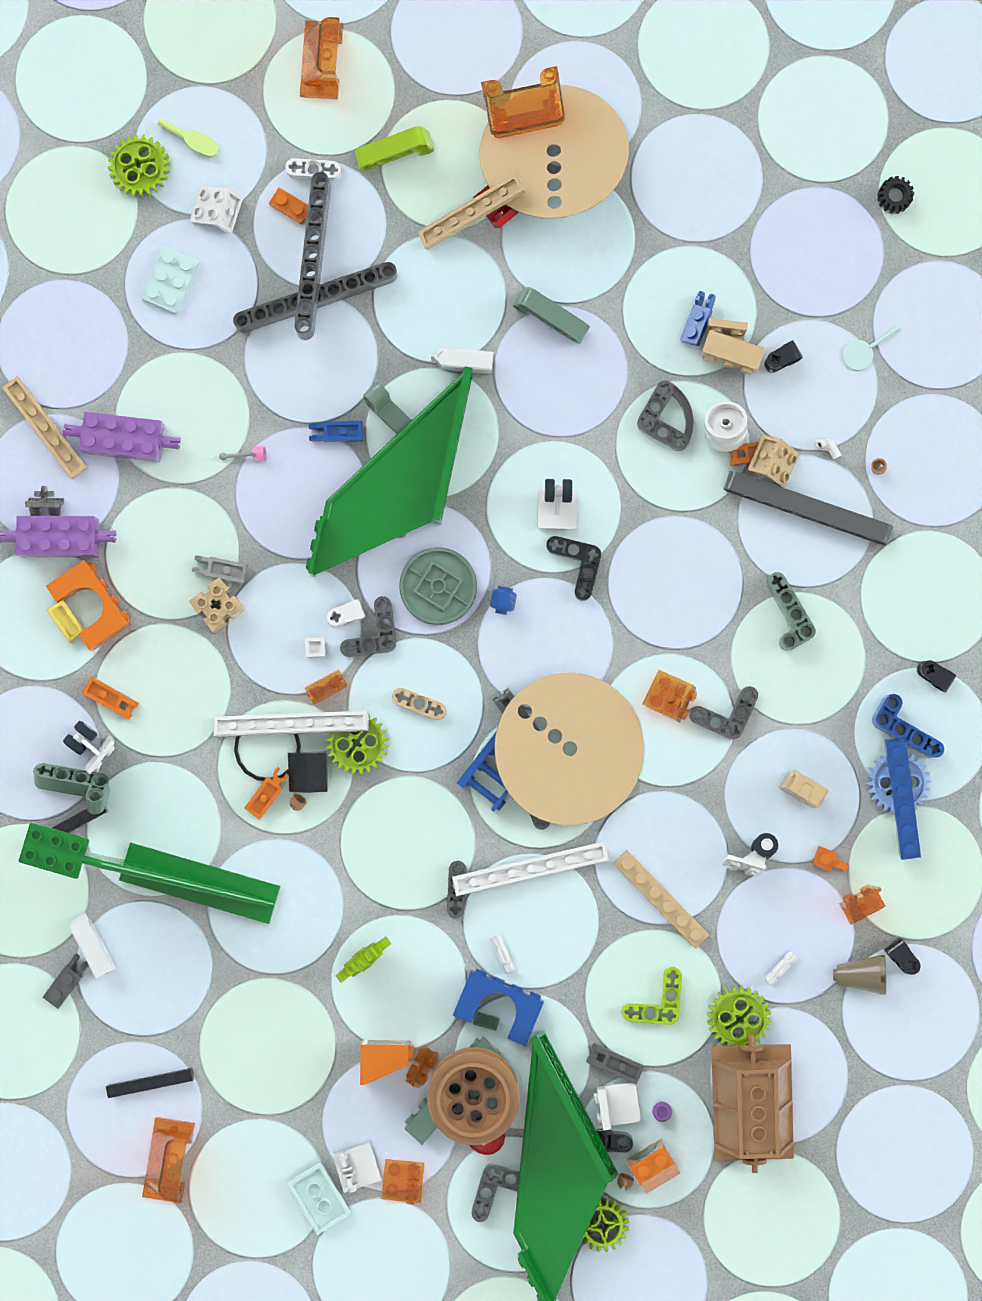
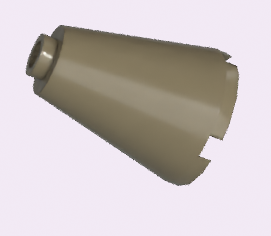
[833,955,886,995]

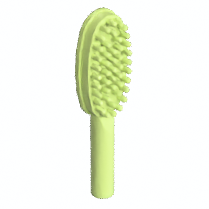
[157,118,219,157]

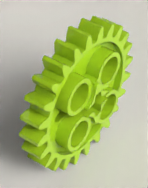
[108,134,171,198]
[326,714,389,775]
[335,936,392,983]
[707,985,771,1046]

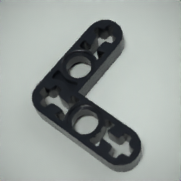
[546,536,601,601]

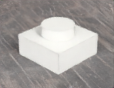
[305,637,326,658]

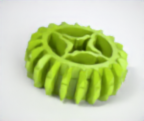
[583,1197,629,1252]

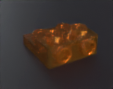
[642,670,697,723]

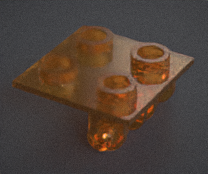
[381,1159,425,1205]

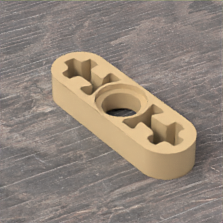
[392,688,446,720]

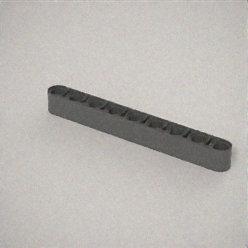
[294,172,331,340]
[233,262,398,333]
[723,471,893,545]

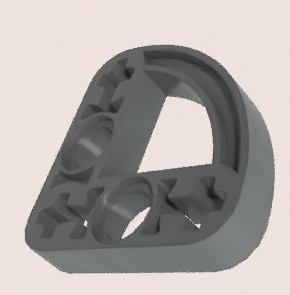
[637,380,694,451]

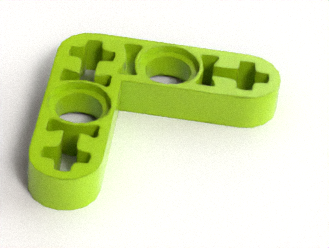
[621,967,682,1025]

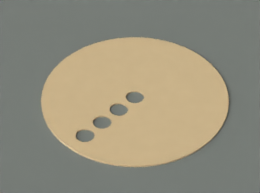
[479,85,629,219]
[495,672,644,825]

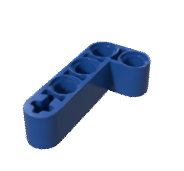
[872,694,944,758]

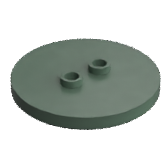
[399,547,477,625]

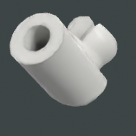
[815,437,842,460]

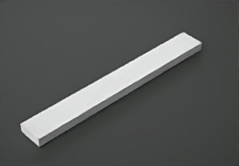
[214,711,369,737]
[452,841,609,896]

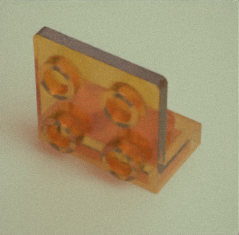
[839,884,886,925]

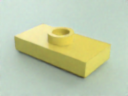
[46,600,84,642]

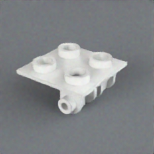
[332,1142,382,1193]

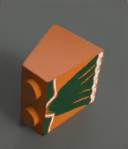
[360,1040,414,1085]
[626,1138,681,1193]

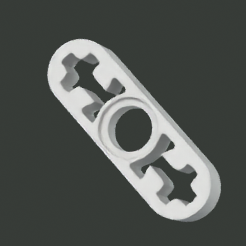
[285,158,342,181]

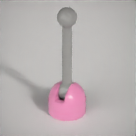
[219,446,266,461]

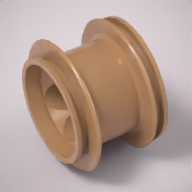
[427,1047,519,1145]

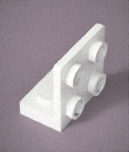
[190,185,243,233]

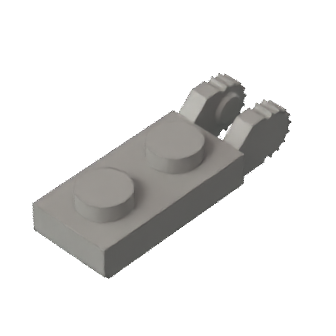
[192,555,249,584]

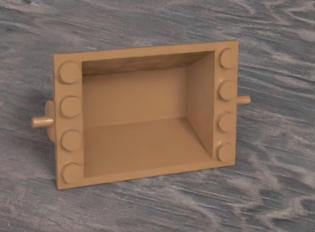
[711,1034,794,1173]

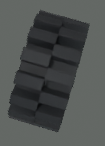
[877,176,914,214]

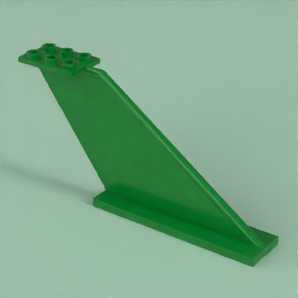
[306,366,473,577]
[18,823,281,924]
[513,1031,619,1301]

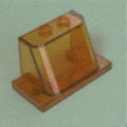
[300,17,344,100]
[142,1117,195,1203]

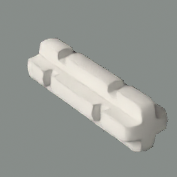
[491,935,515,974]
[765,952,797,985]

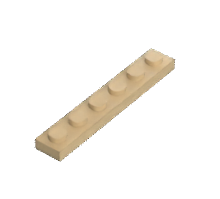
[418,173,526,250]
[2,376,88,480]
[613,850,710,949]

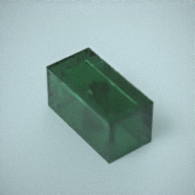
[473,1011,500,1031]

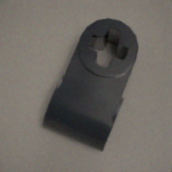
[764,340,803,373]
[917,660,956,693]
[884,937,921,975]
[596,1129,633,1153]

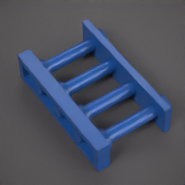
[457,731,508,812]

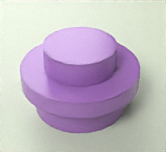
[652,1101,672,1122]

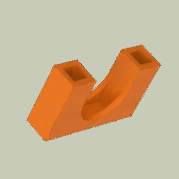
[46,560,131,651]

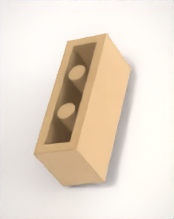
[701,330,765,375]

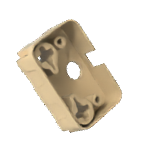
[779,770,829,808]

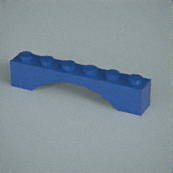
[884,738,921,860]

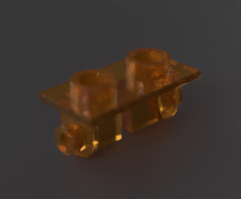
[305,670,348,705]
[405,1045,439,1088]

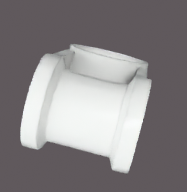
[327,599,366,628]

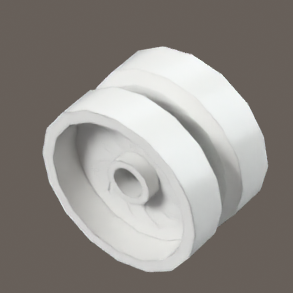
[704,401,747,452]

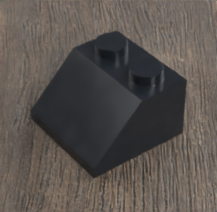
[288,751,328,793]

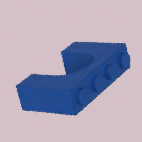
[453,968,544,1046]

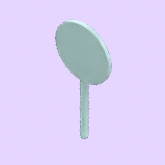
[843,325,901,371]

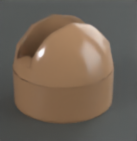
[871,458,887,475]
[289,794,307,811]
[617,1173,634,1190]

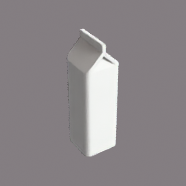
[431,348,493,374]
[68,913,116,979]

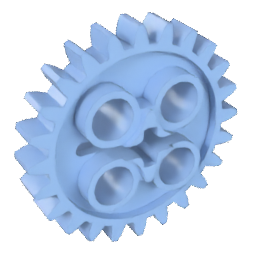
[866,754,931,814]

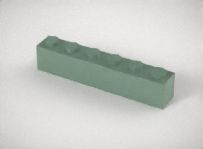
[404,1037,501,1145]

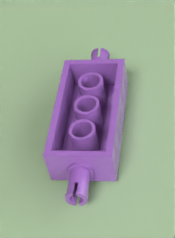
[63,411,181,463]
[0,516,117,557]

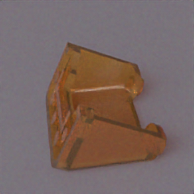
[481,66,565,138]

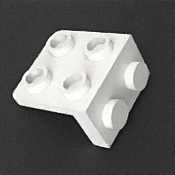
[594,1082,641,1130]

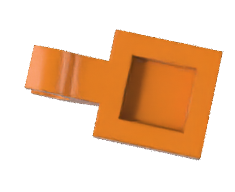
[812,846,849,872]

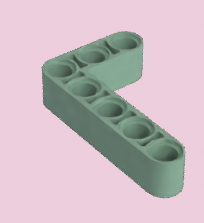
[363,381,411,434]

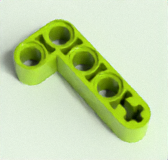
[354,126,434,171]

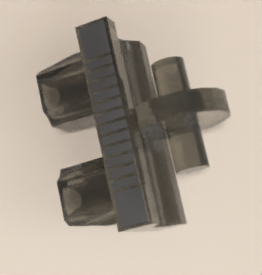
[25,486,64,516]

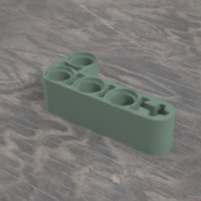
[513,287,590,344]
[766,572,816,651]
[33,763,110,814]

